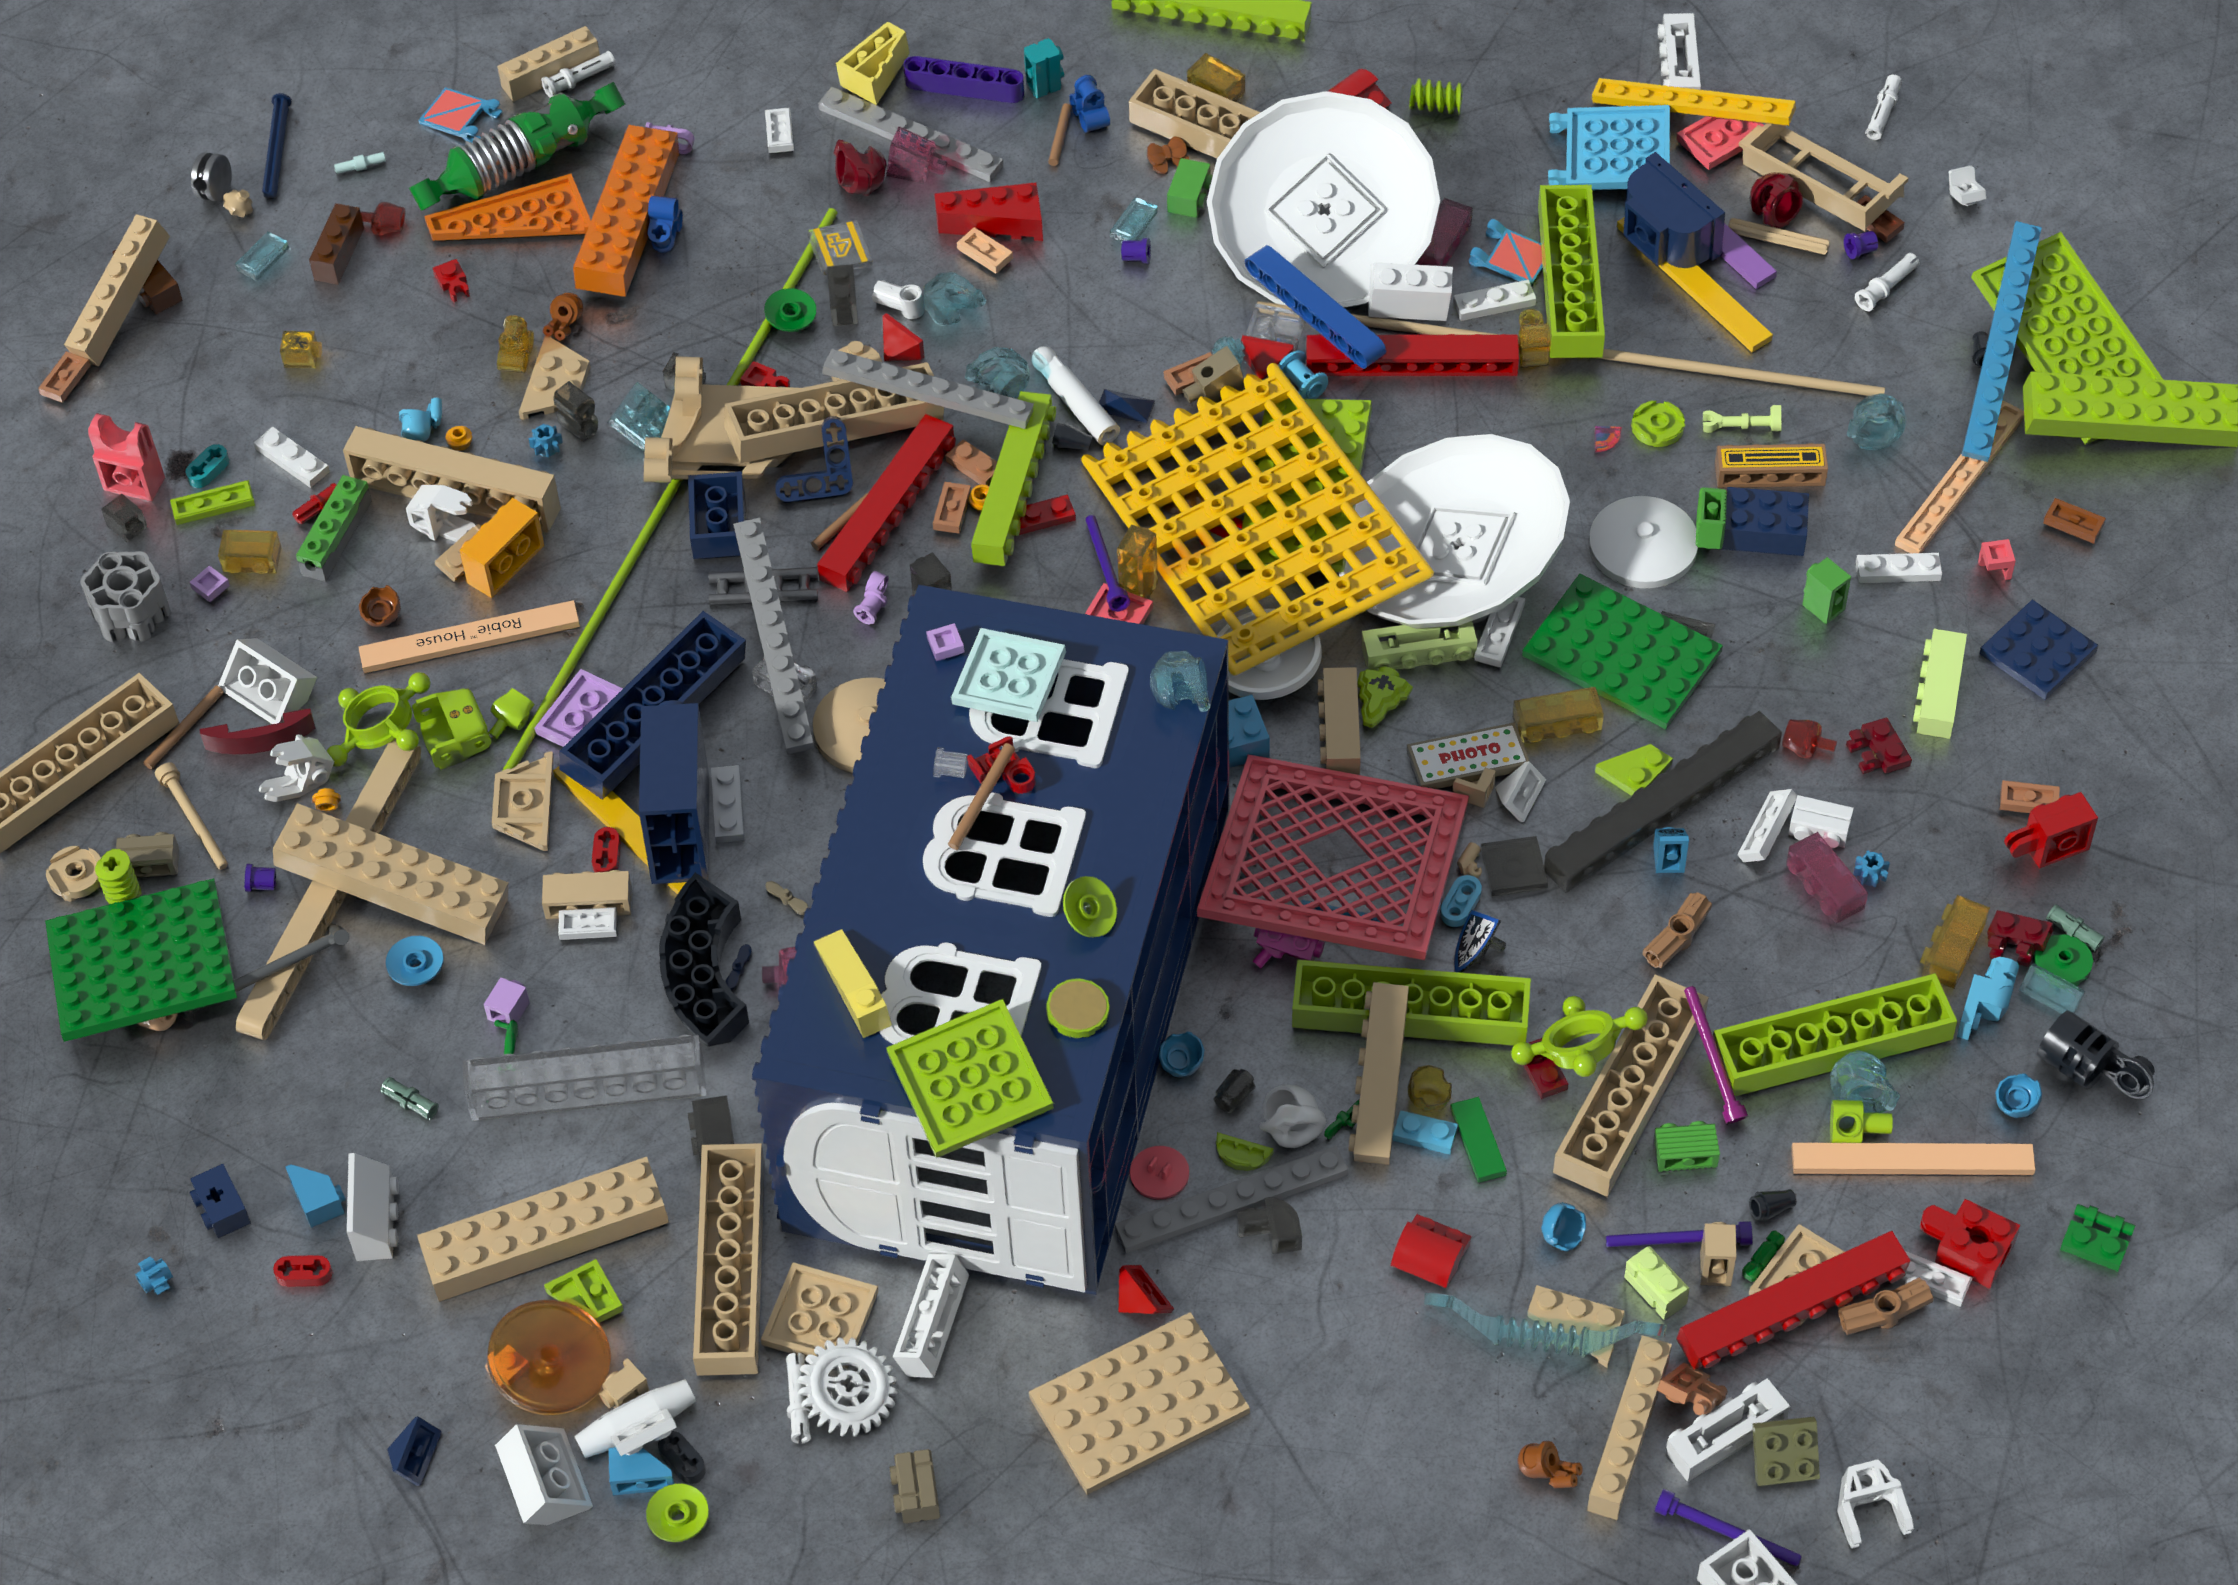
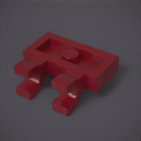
[1846,717,1912,774]
[1987,910,2053,967]

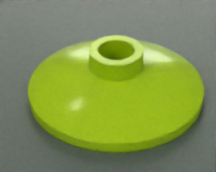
[1063,876,1117,938]
[646,1484,709,1542]

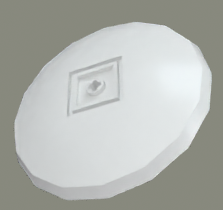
[1207,91,1440,308]
[1338,434,1570,628]

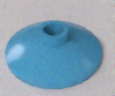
[386,936,444,986]

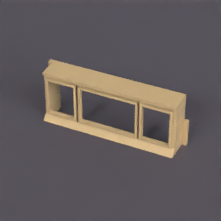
[1739,123,1908,232]

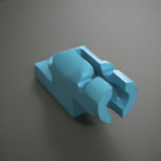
[1957,957,2019,1040]

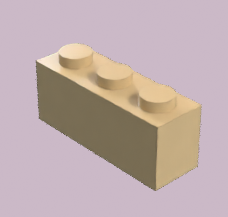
[542,870,632,919]

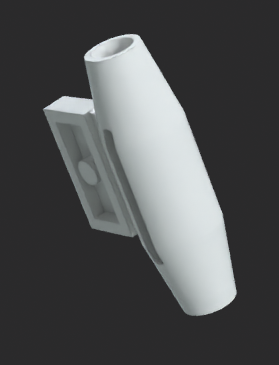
[574,1379,696,1458]

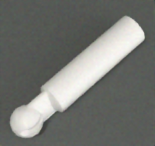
[1031,346,1120,445]

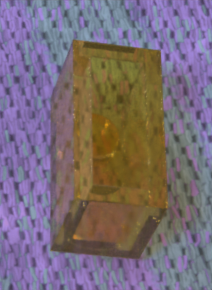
[1187,53,1245,102]
[218,530,282,574]

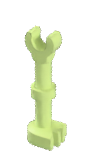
[1703,405,1781,433]

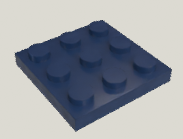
[1979,599,2098,700]

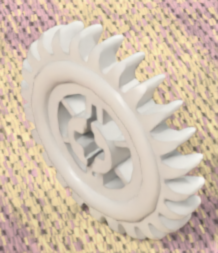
[797,1337,898,1437]

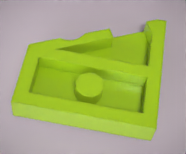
[1595,744,1673,801]
[544,1259,624,1324]

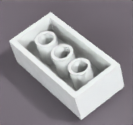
[1697,1529,1797,1585]

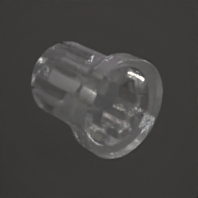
[933,747,968,778]

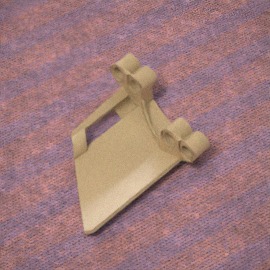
[644,356,799,483]

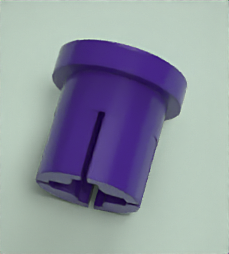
[1844,231,1878,259]
[1121,238,1151,264]
[244,864,276,892]

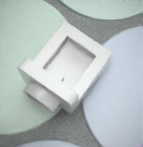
[1949,165,1986,206]

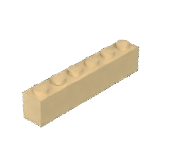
[64,214,170,367]
[1348,982,1409,1165]
[1587,1335,1672,1520]

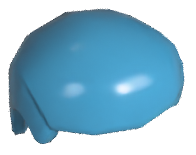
[1159,1031,1205,1077]
[1995,1073,2042,1118]
[1541,1202,1586,1251]

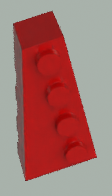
[934,182,1043,241]

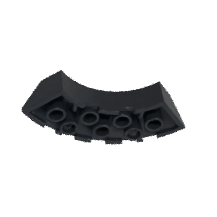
[659,872,749,1047]

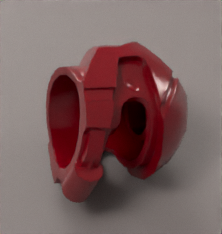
[834,139,887,196]
[1749,172,1803,229]

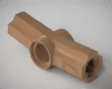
[1643,892,1712,968]
[1838,1277,1933,1335]

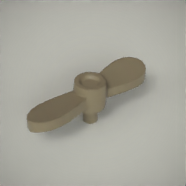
[766,881,808,915]

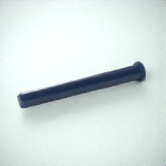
[262,93,292,198]

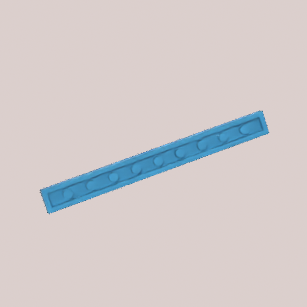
[1961,221,2042,462]

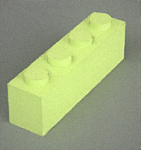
[1913,629,1967,739]

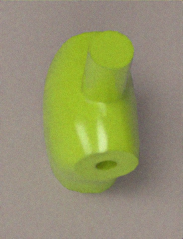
[488,688,535,739]

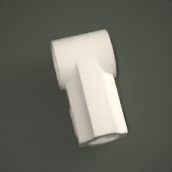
[872,280,925,319]

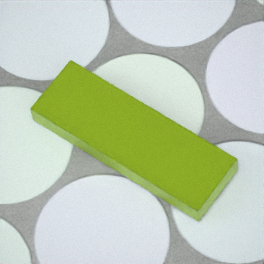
[170,480,255,525]

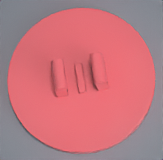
[1130,1146,1189,1200]

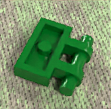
[2060,1204,2136,1271]

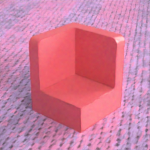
[1978,539,2016,580]

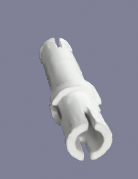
[1865,75,1903,140]
[786,1353,811,1443]

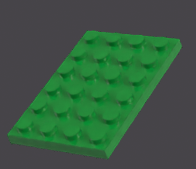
[1522,573,1723,730]

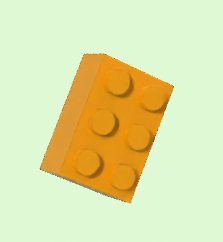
[459,498,545,598]

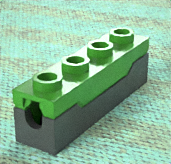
[296,475,372,582]

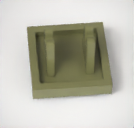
[1752,1417,1820,1486]

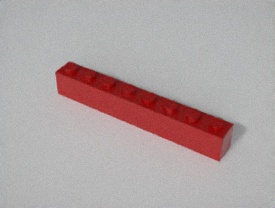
[1306,334,1519,376]
[817,414,956,592]
[1676,1230,1911,1370]

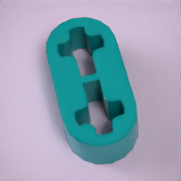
[185,444,229,488]

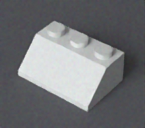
[1368,263,1453,321]
[218,638,317,724]
[347,1153,399,1261]
[495,1424,593,1525]

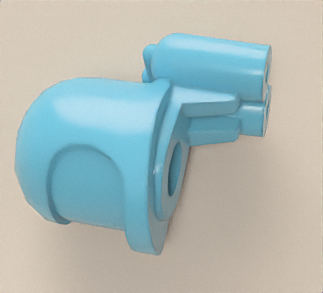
[399,398,442,442]

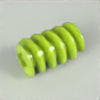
[1409,78,1463,115]
[95,849,142,904]

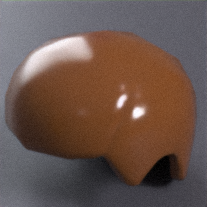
[359,585,401,627]

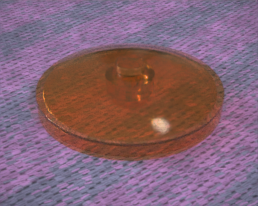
[487,1300,611,1415]

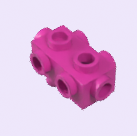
[1253,928,1325,968]

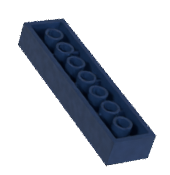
[559,611,746,800]

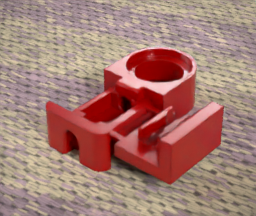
[967,736,1036,794]

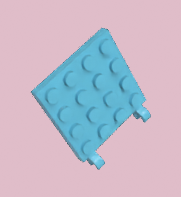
[1548,105,1670,190]

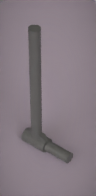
[234,924,349,992]

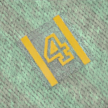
[807,220,873,275]

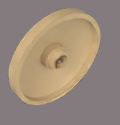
[813,678,886,773]

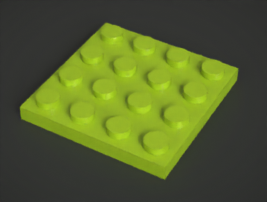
[886,999,1054,1158]

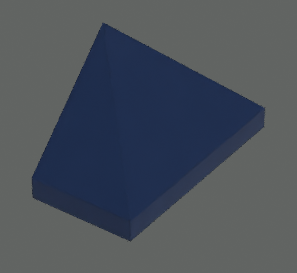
[1099,389,1155,423]
[387,1416,442,1486]

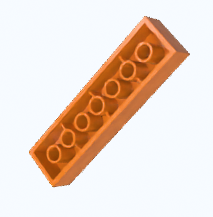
[573,125,679,297]

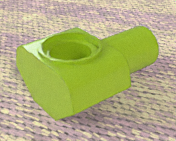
[1830,1100,1893,1143]

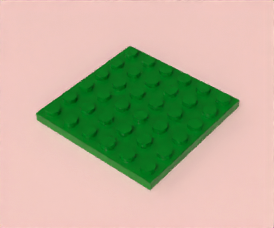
[45,878,237,1042]

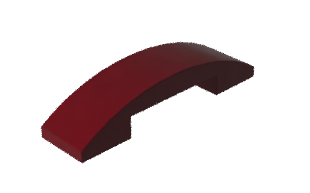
[200,708,316,755]

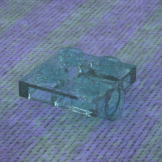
[607,382,670,452]

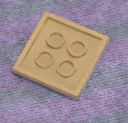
[761,1262,879,1369]

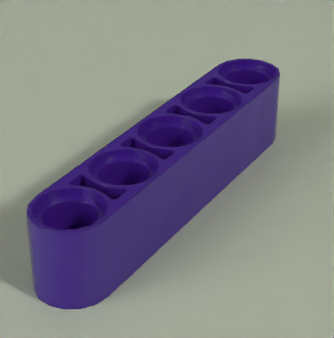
[903,56,1025,103]

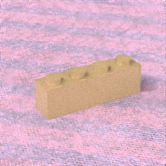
[498,26,600,102]
[1318,667,1360,775]

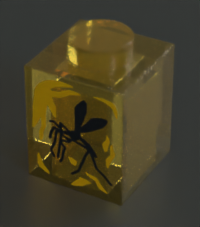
[280,331,322,368]

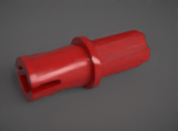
[292,483,336,524]

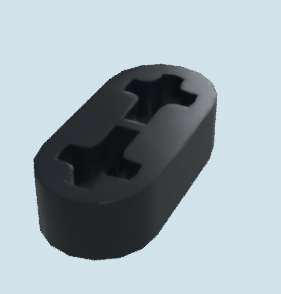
[658,1431,706,1484]

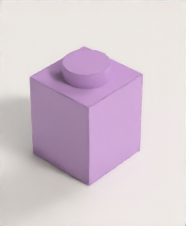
[484,977,530,1024]

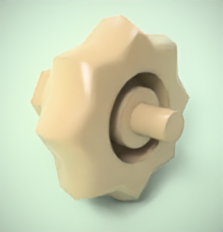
[223,189,253,218]

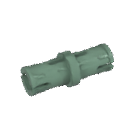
[2046,904,2105,952]
[381,1077,439,1120]

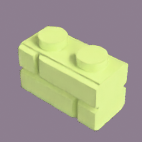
[1624,1246,1690,1320]

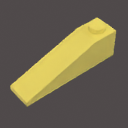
[814,929,892,1038]

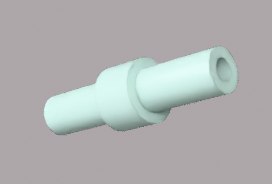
[334,152,386,174]

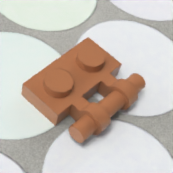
[1657,1362,1728,1415]

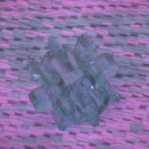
[1212,336,1245,364]

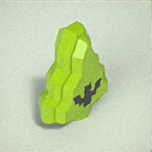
[1357,666,1413,728]

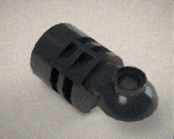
[2037,1010,2155,1099]

